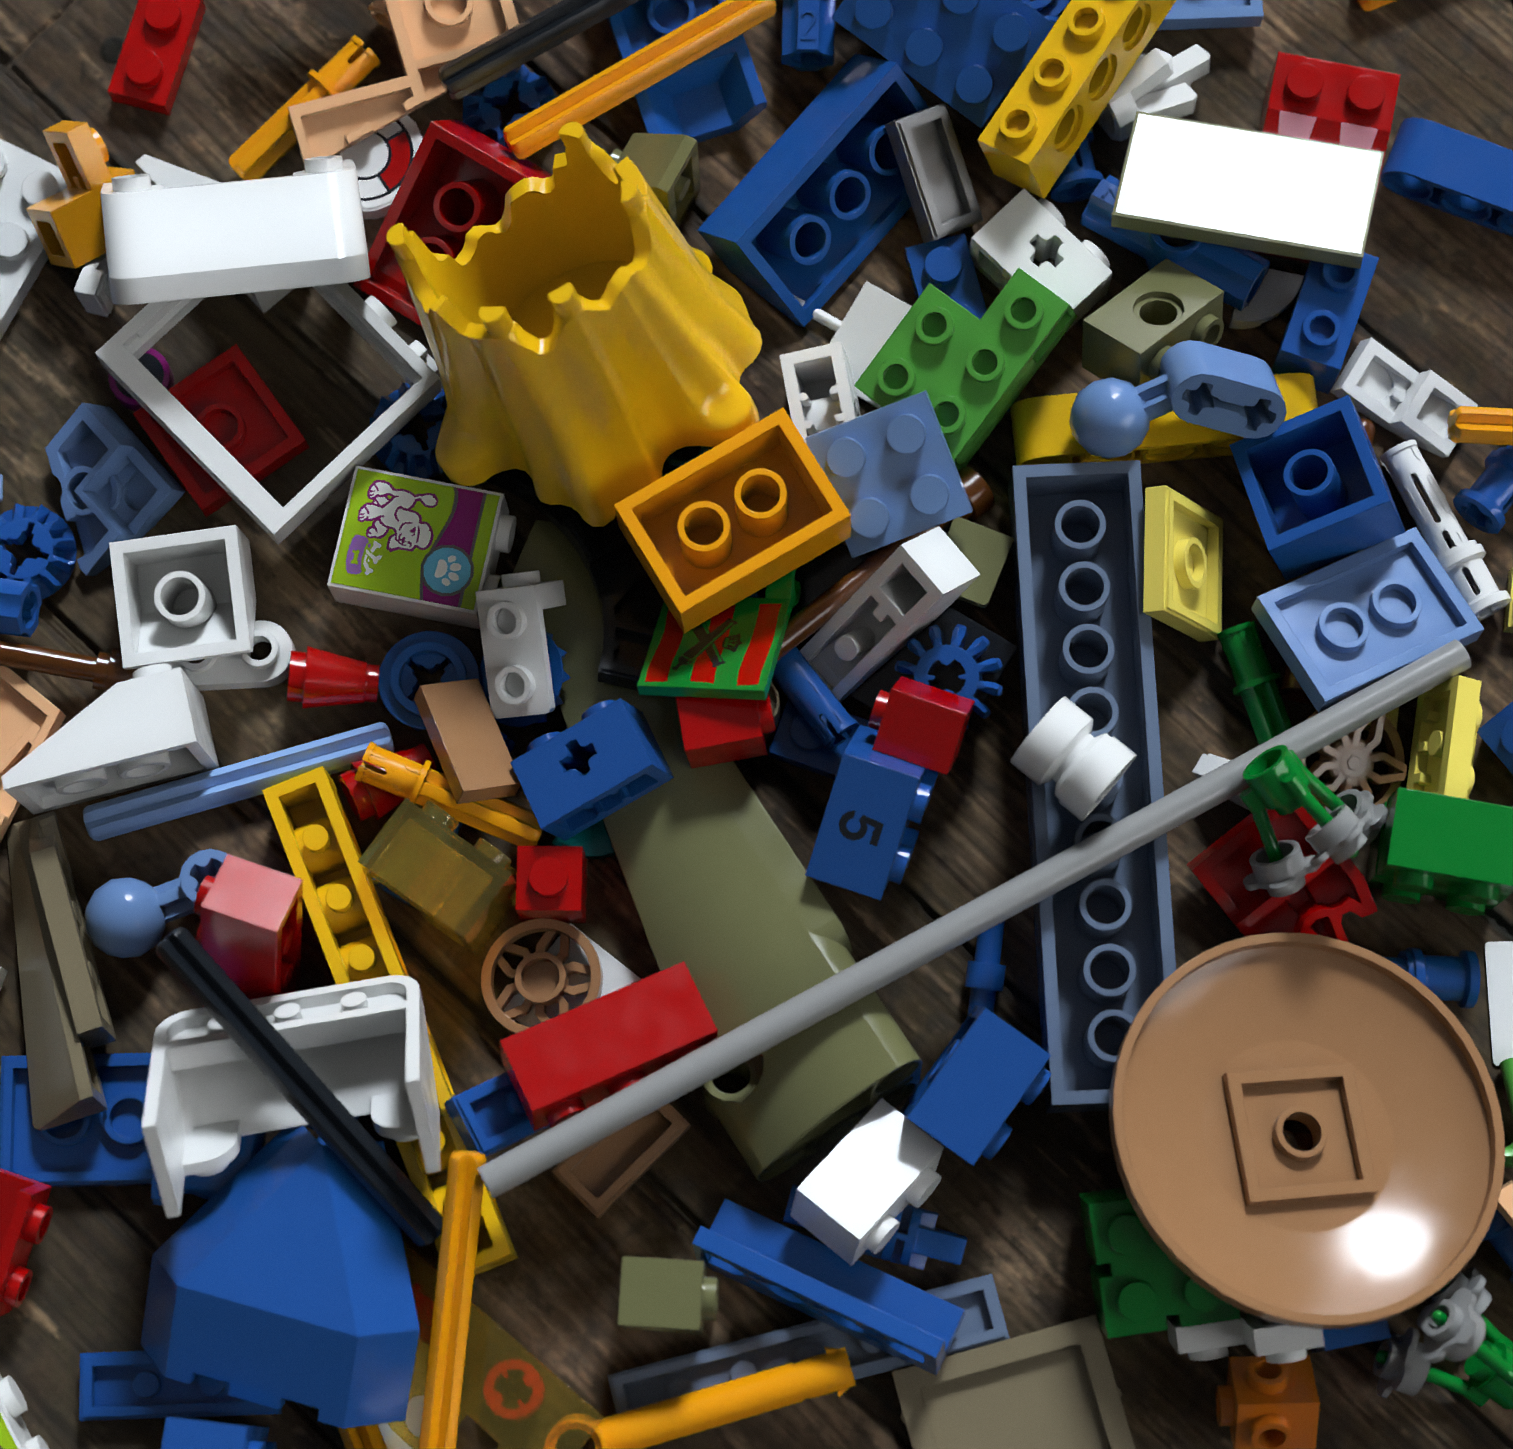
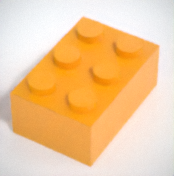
[614,407,851,634]

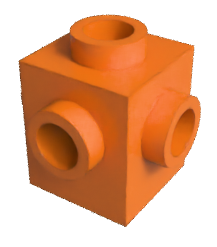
[1215,1355,1320,1449]

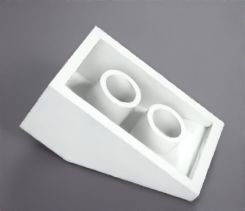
[1,664,219,814]

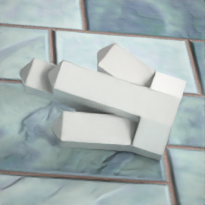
[1097,44,1210,141]

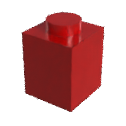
[868,676,975,775]
[676,693,776,769]
[516,845,588,923]

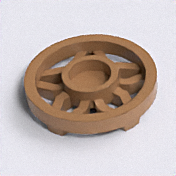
[1301,711,1407,808]
[481,918,603,1034]

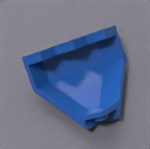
[141,1126,420,1429]

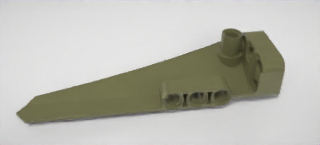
[513,520,922,1182]

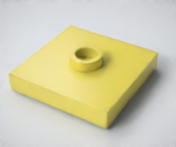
[1143,485,1223,642]

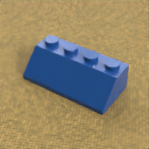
[697,53,929,327]

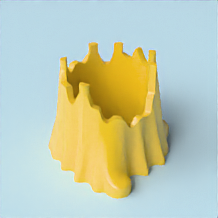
[386,122,762,527]

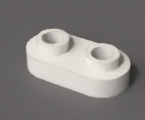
[169,620,296,691]

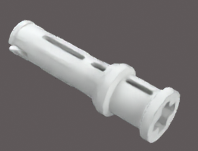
[1380,439,1512,621]

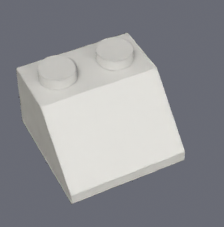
[109,525,256,670]

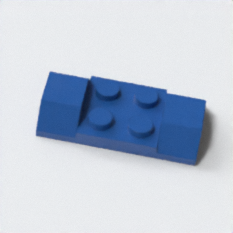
[607,0,767,143]

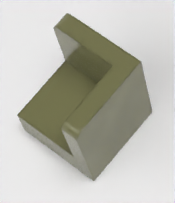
[947,517,1014,608]

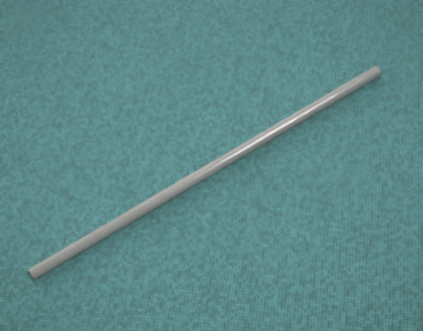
[477,640,1471,1198]

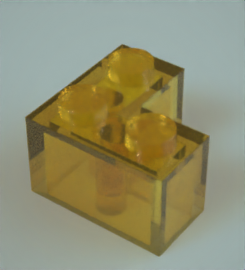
[358,798,517,957]

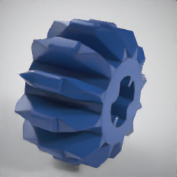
[895,624,1003,731]

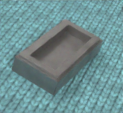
[884,103,984,243]

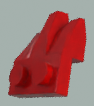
[1186,806,1378,942]

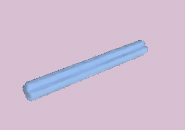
[83,722,394,841]

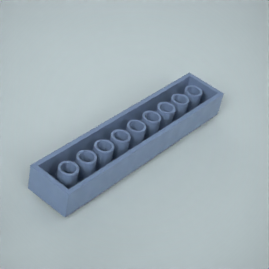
[1008,460,1176,1113]

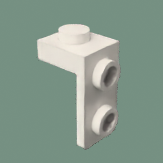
[475,570,566,719]

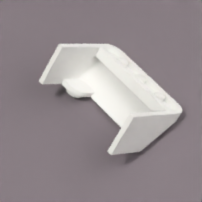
[100,155,371,305]
[141,975,440,1218]

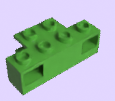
[854,268,1078,470]

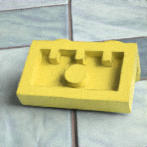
[1406,675,1483,799]

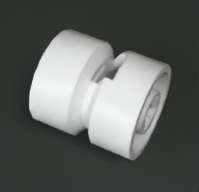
[1010,696,1137,821]

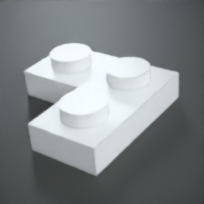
[1166,1310,1325,1364]

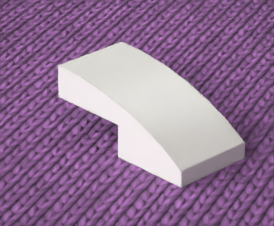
[1330,337,1479,458]

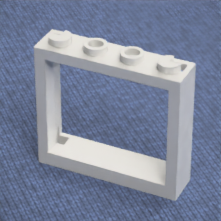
[95,283,441,545]

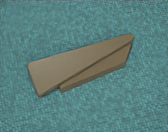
[7,811,117,1131]

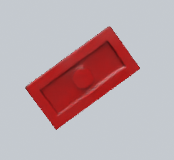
[107,0,206,116]

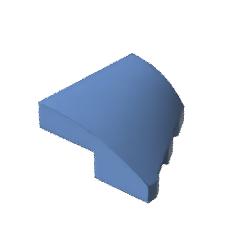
[45,402,186,576]

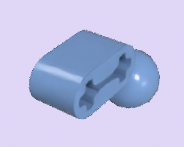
[1069,340,1287,459]
[84,849,304,958]

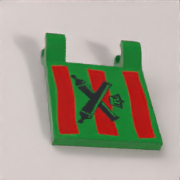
[637,569,802,700]

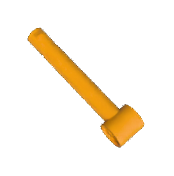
[544,1346,856,1449]

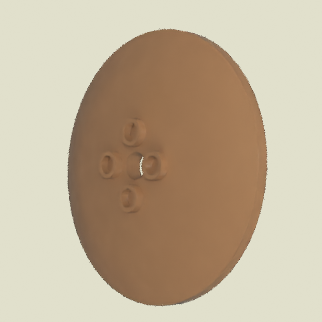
[1109,933,1505,1329]

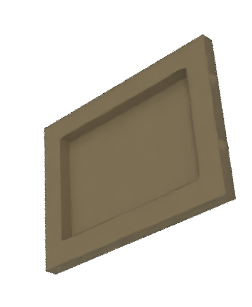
[891,1314,1135,1449]

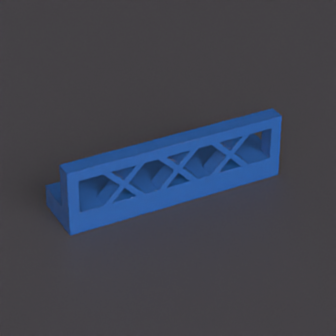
[692,1198,965,1376]

